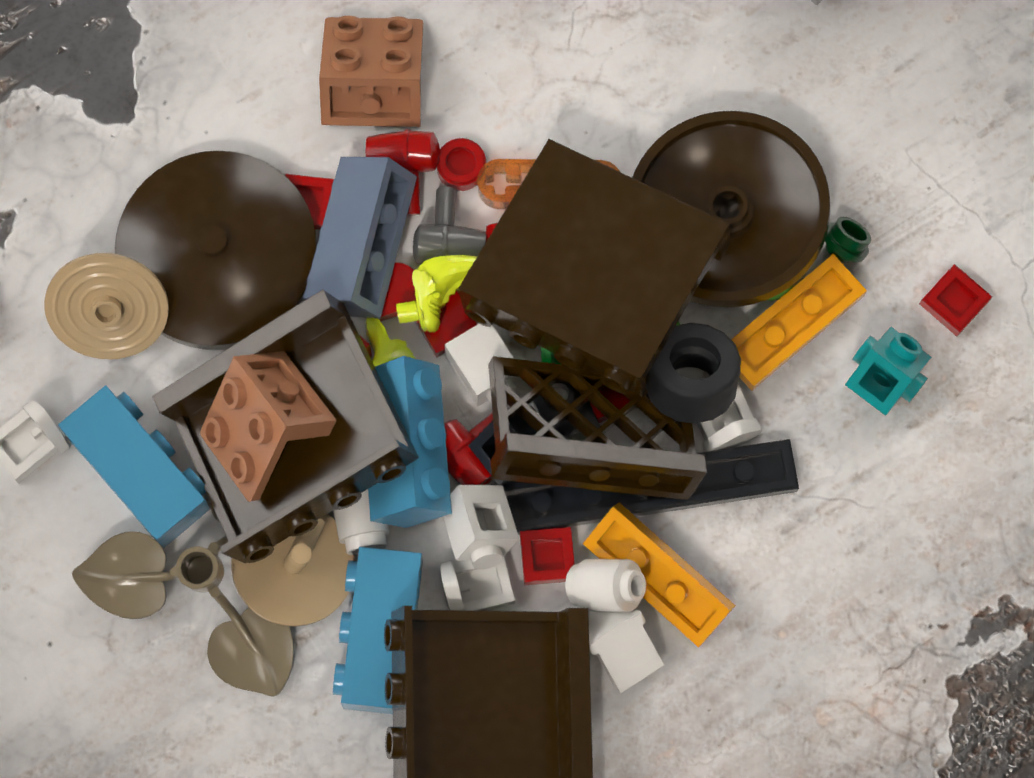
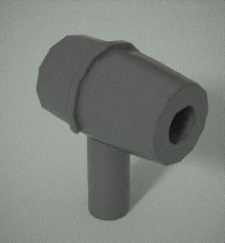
[413,186,486,265]

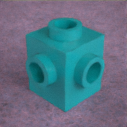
[845,327,932,416]

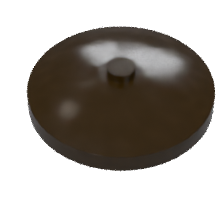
[632,111,830,308]
[115,151,318,350]

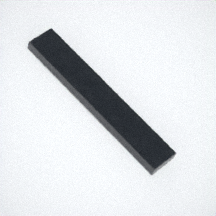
[491,439,799,535]

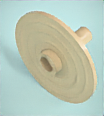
[44,253,169,359]
[231,514,355,627]

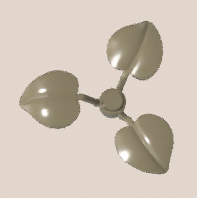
[72,504,294,697]

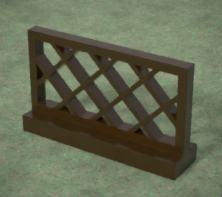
[488,356,707,500]

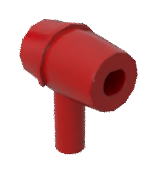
[365,129,440,216]
[444,413,493,485]

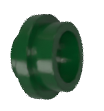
[825,217,872,263]

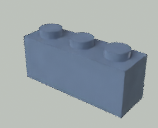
[303,157,417,318]

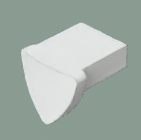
[697,384,763,452]
[0,400,70,484]
[440,557,515,611]
[589,609,664,693]

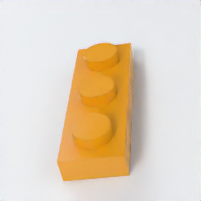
[731,254,867,391]
[582,502,736,647]

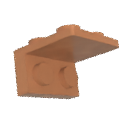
[319,16,423,127]
[200,351,337,502]

